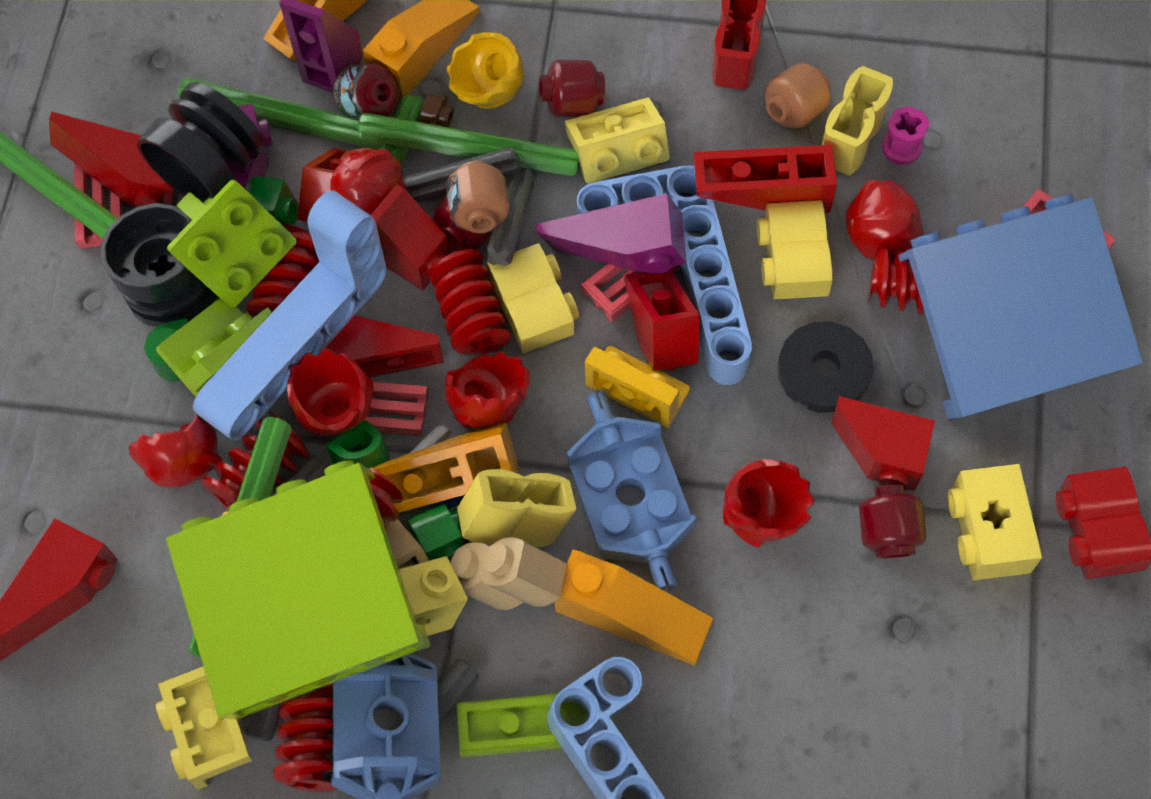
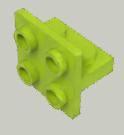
[167,180,296,308]
[156,298,272,397]

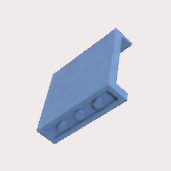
[898,193,1143,419]

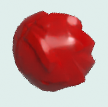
[330,148,406,215]
[845,180,923,263]
[287,348,374,435]
[444,351,530,429]
[129,414,223,488]
[723,459,815,548]

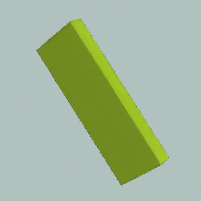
[457,689,613,758]

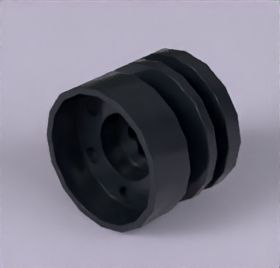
[137,82,266,203]
[101,203,217,327]

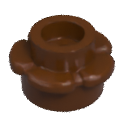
[419,94,454,127]

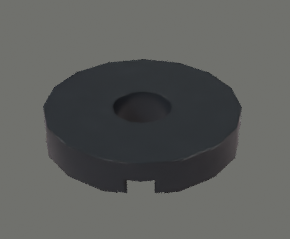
[778,321,874,413]

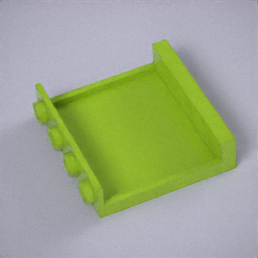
[166,461,431,720]

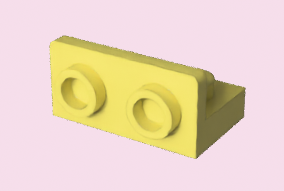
[565,97,670,184]
[156,666,253,790]

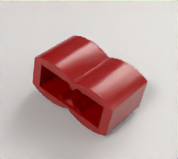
[712,0,766,90]
[1056,466,1151,579]

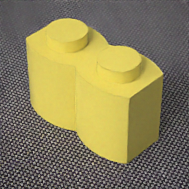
[822,66,893,176]
[757,200,833,300]
[487,243,579,354]
[457,469,577,548]

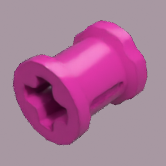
[882,106,929,165]

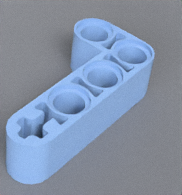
[547,657,665,799]

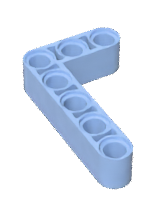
[577,166,752,385]
[193,190,386,441]

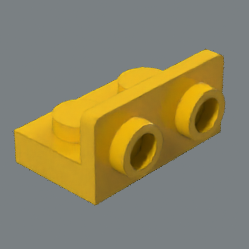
[585,346,690,428]

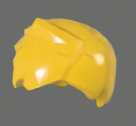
[447,32,525,109]

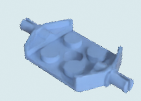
[567,391,696,591]
[331,653,441,799]

